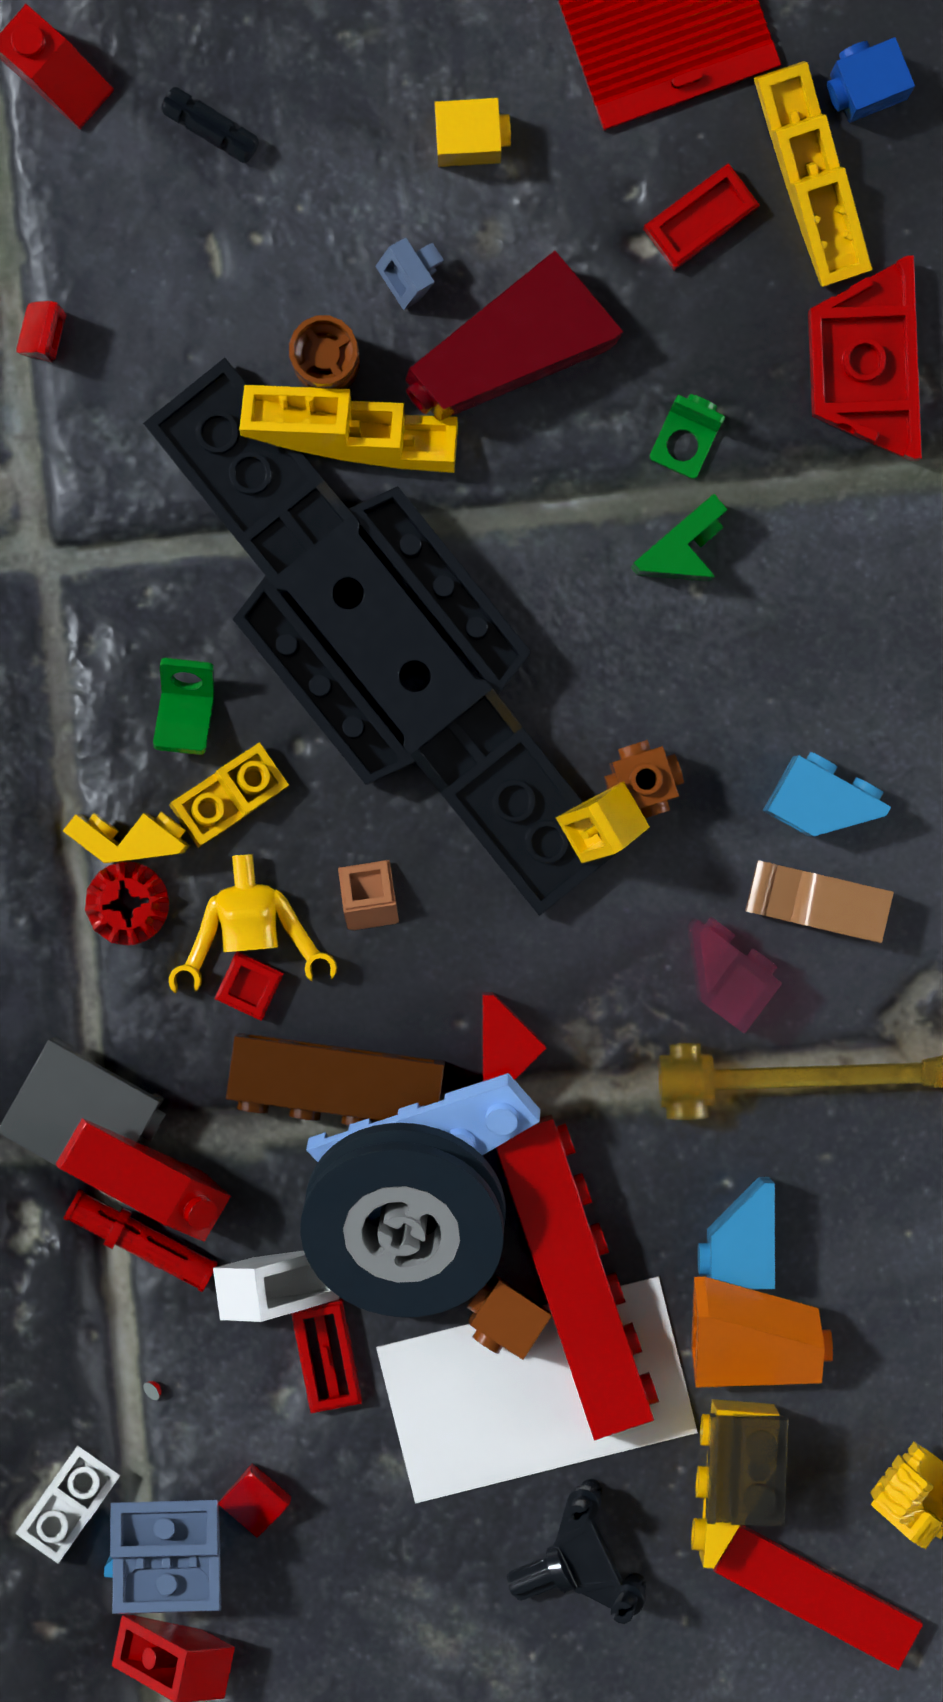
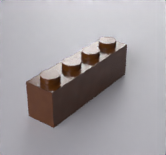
[226,1033,445,1125]

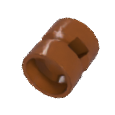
[289,315,360,389]

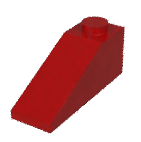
[55,1118,231,1242]

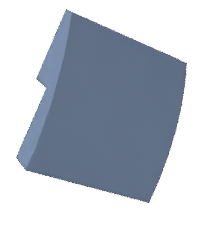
[110,1500,221,1614]

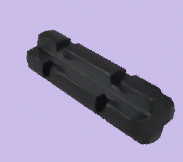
[161,87,259,163]

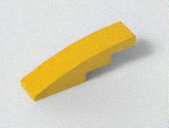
[754,61,872,287]
[239,385,458,473]

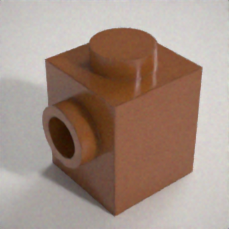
[466,1275,552,1360]

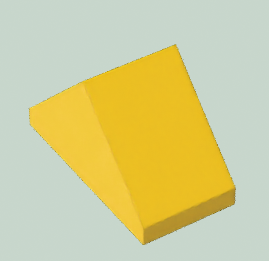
[556,781,650,863]

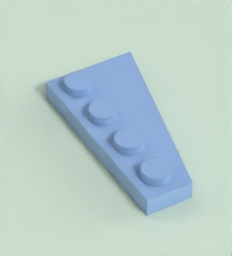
[306,1073,541,1220]

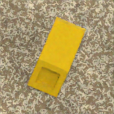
[63,811,190,863]

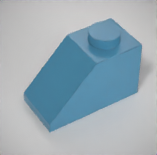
[697,1177,775,1289]

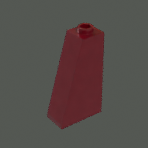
[405,250,623,421]

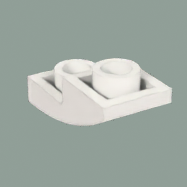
[15,1445,120,1564]

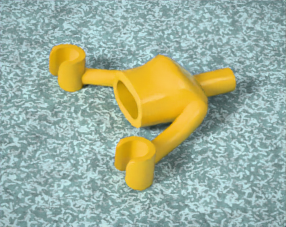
[168,854,337,993]

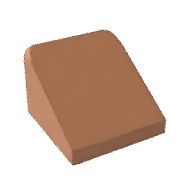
[338,860,399,930]

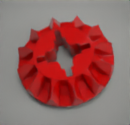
[85,862,169,945]

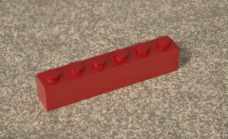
[496,1114,659,1441]

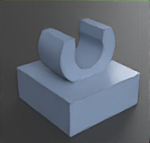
[375,238,444,310]

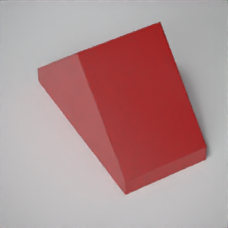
[482,992,546,1081]

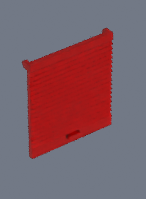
[558,0,781,131]

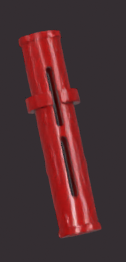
[63,1189,218,1292]

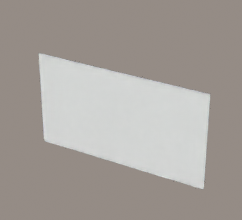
[376,1276,698,1504]

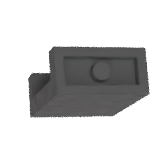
[0,1036,166,1165]

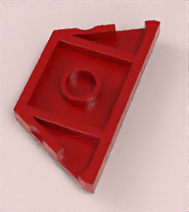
[808,255,922,461]

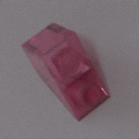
[687,917,782,1034]

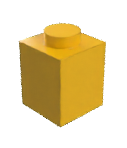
[435,98,511,167]

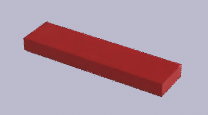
[713,1524,923,1671]

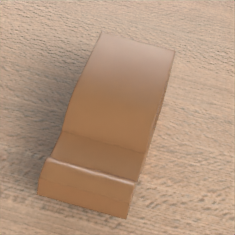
[745,860,894,943]

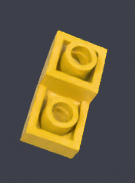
[169,742,289,848]

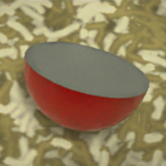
[143,1381,162,1400]

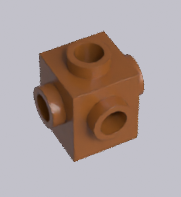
[604,740,684,818]

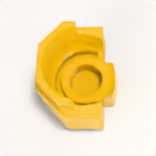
[870,1442,943,1549]

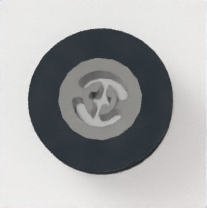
[300,1123,506,1317]

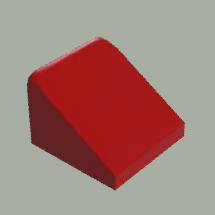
[16,301,66,363]
[218,1463,292,1538]

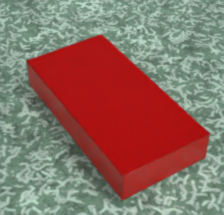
[643,163,760,271]

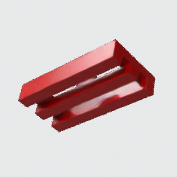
[291,1298,363,1413]

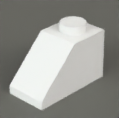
[213,1251,339,1322]

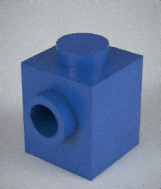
[827,37,915,123]

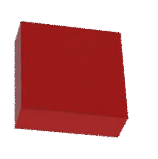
[214,951,285,1021]

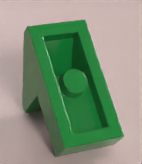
[630,494,728,581]

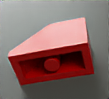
[0,4,114,129]
[112,1615,235,1702]

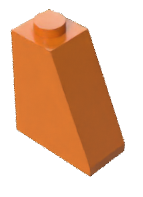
[691,1277,833,1387]

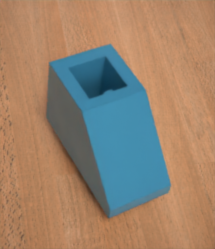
[763,752,891,837]

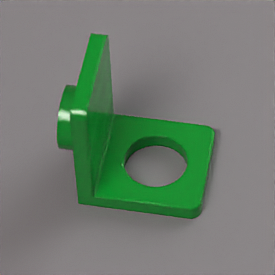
[649,394,726,479]
[153,658,215,755]

